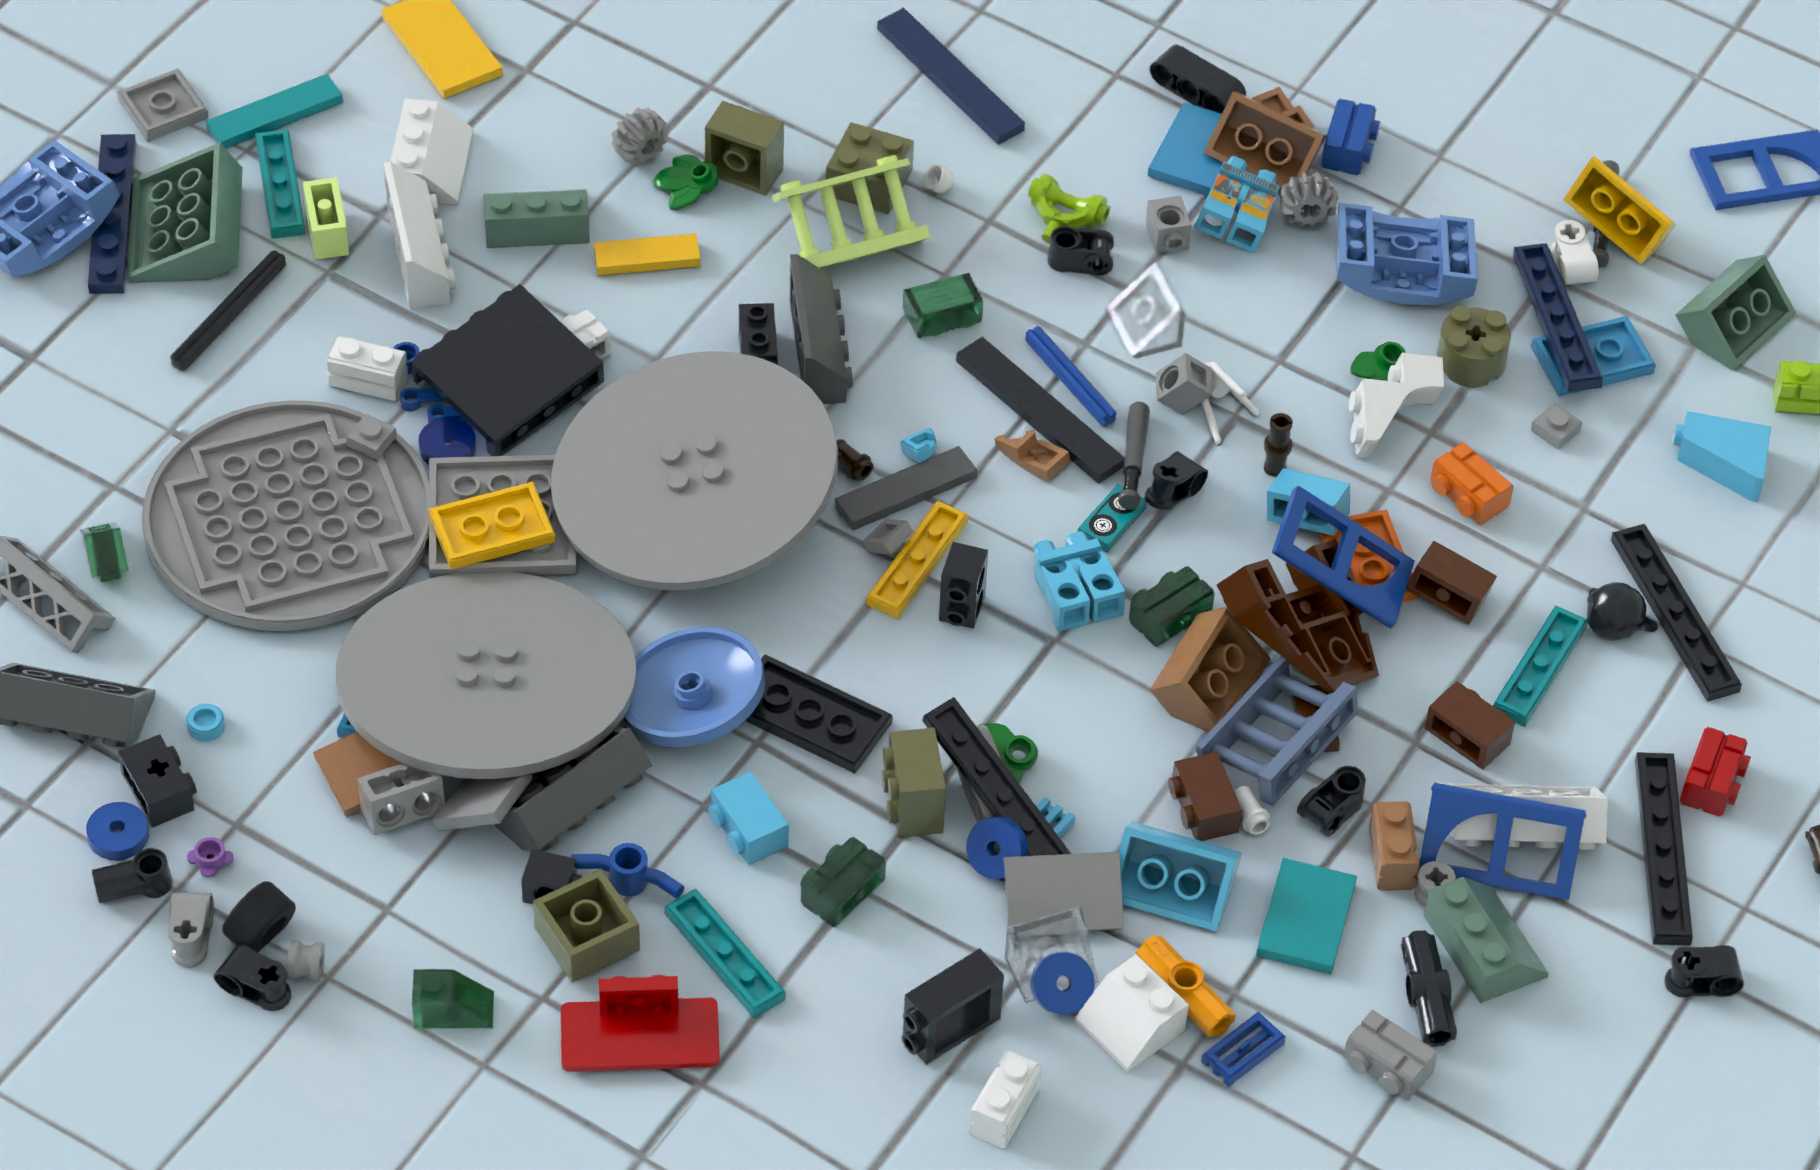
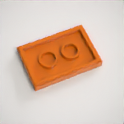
[1318,509,1418,602]

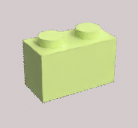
[303,177,349,260]

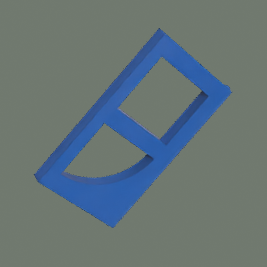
[1690,130,1820,210]
[1272,485,1415,629]
[1418,783,1586,900]

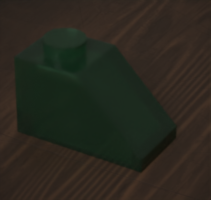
[80,522,129,582]
[412,969,494,1028]

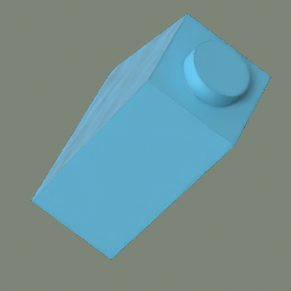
[1673,411,1771,502]

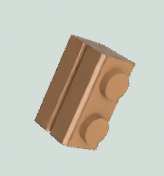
[1369,801,1419,891]

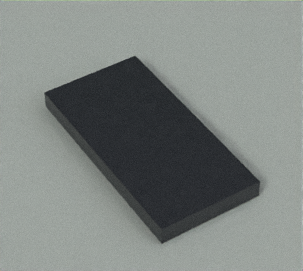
[745,654,893,774]

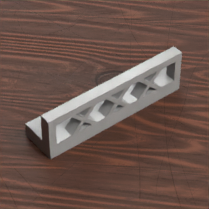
[0,536,115,653]

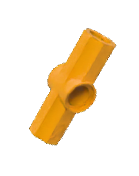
[1135,935,1235,1038]

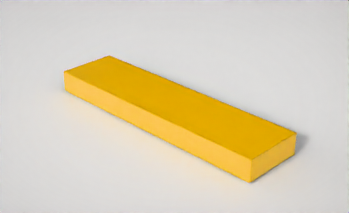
[866,501,968,619]

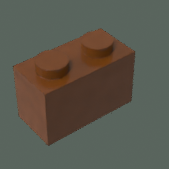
[1406,541,1497,625]
[1425,681,1515,770]
[1168,752,1242,841]

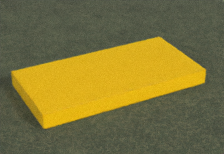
[382,0,503,99]

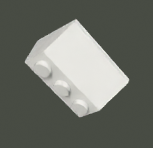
[390,98,473,206]

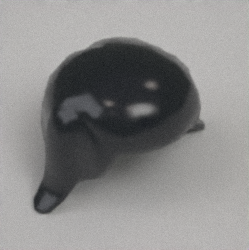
[1587,582,1658,640]

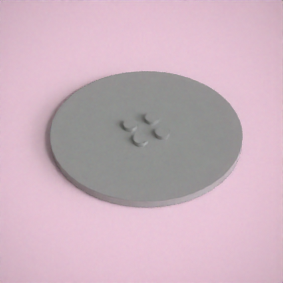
[551,351,838,590]
[142,401,429,631]
[336,572,636,779]

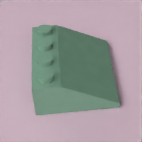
[127,142,243,283]

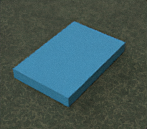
[1147,102,1223,195]
[1531,316,1656,397]

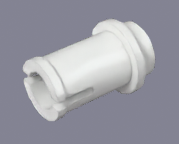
[1234,786,1271,835]

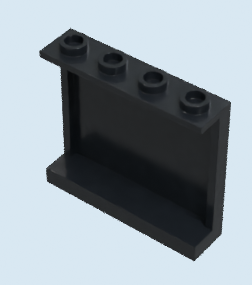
[412,284,604,456]

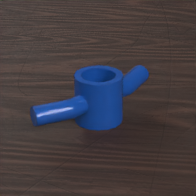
[571,843,685,899]

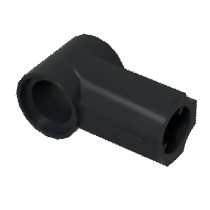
[92,848,173,903]

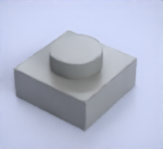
[1531,403,1582,449]
[346,414,397,460]
[862,519,914,555]

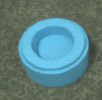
[186,704,225,741]

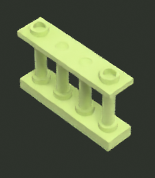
[772,155,931,269]

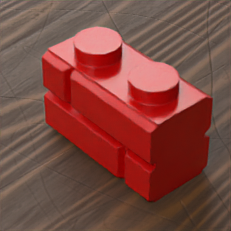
[1680,727,1751,817]

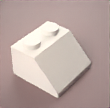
[1075,954,1189,1072]

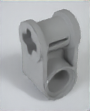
[168,893,214,967]

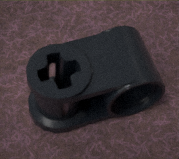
[1047,226,1114,276]
[1144,451,1208,510]
[1297,766,1366,837]
[213,944,291,1011]
[1664,945,1744,997]

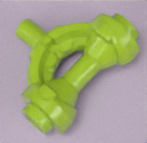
[1028,174,1110,243]

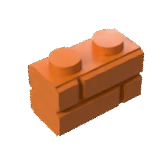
[1430,442,1514,525]

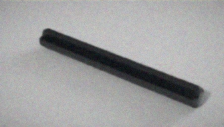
[170,250,286,371]

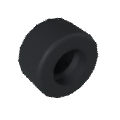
[222,881,296,953]

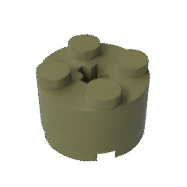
[1436,306,1511,387]

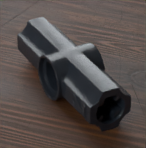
[1401,930,1457,1047]

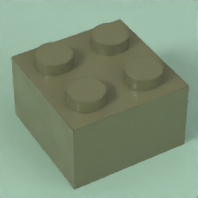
[705,101,784,196]
[826,122,914,214]
[882,727,946,838]
[533,869,640,983]

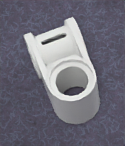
[1550,220,1599,286]

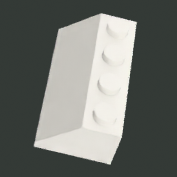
[383,162,456,309]
[1447,783,1608,849]

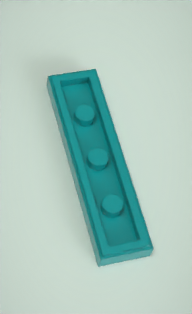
[206,74,343,148]
[255,129,306,239]
[1493,605,1588,727]
[664,888,786,1019]

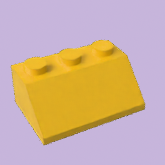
[1563,156,1676,265]

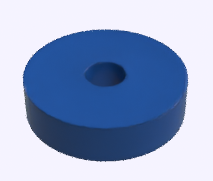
[86,802,149,860]
[966,817,1028,879]
[1030,952,1095,1015]

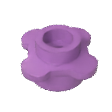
[187,837,234,877]

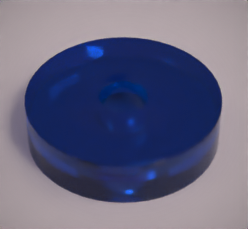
[418,418,476,465]

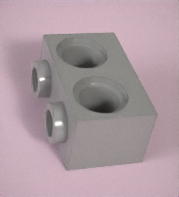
[357,763,445,835]

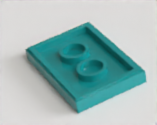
[1256,858,1357,974]

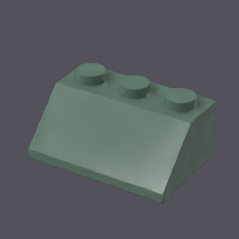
[483,189,590,248]
[1675,255,1796,369]
[1424,877,1548,1003]

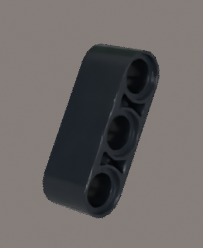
[1149,45,1246,114]

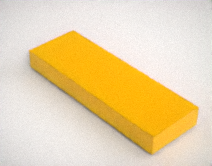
[594,233,700,276]

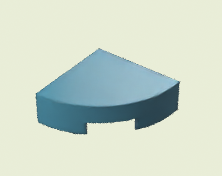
[900,428,937,463]

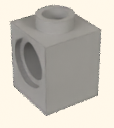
[1146,196,1191,253]
[1156,353,1212,415]

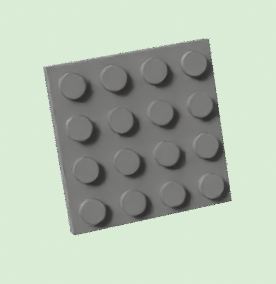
[429,454,576,578]

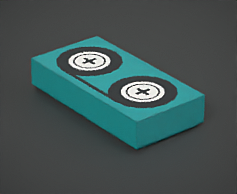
[1078,484,1147,553]

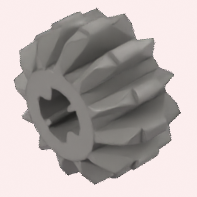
[611,107,670,166]
[1279,171,1338,229]

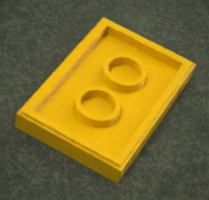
[429,482,555,570]

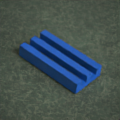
[1201,1012,1286,1087]

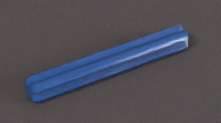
[1025,326,1117,427]

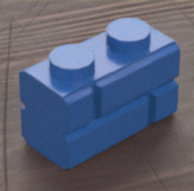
[1321,99,1381,175]

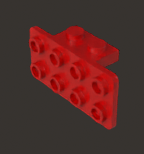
[561,975,720,1072]

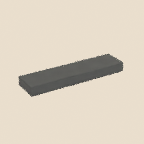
[835,446,977,530]

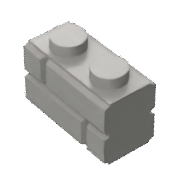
[1343,1010,1438,1100]

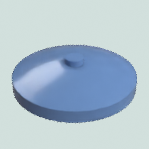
[623,627,766,747]

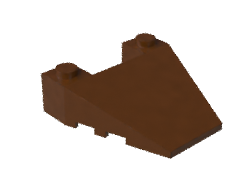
[1216,539,1379,694]

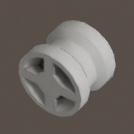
[1414,861,1456,907]
[287,940,325,982]

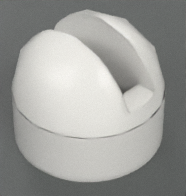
[924,164,954,194]

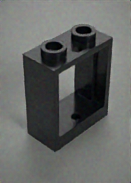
[902,948,1004,1065]

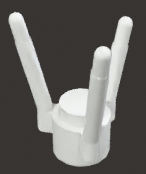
[1202,361,1260,444]

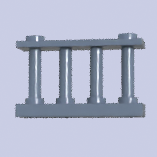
[1196,656,1358,806]

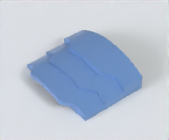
[0,140,120,277]
[1336,203,1478,305]

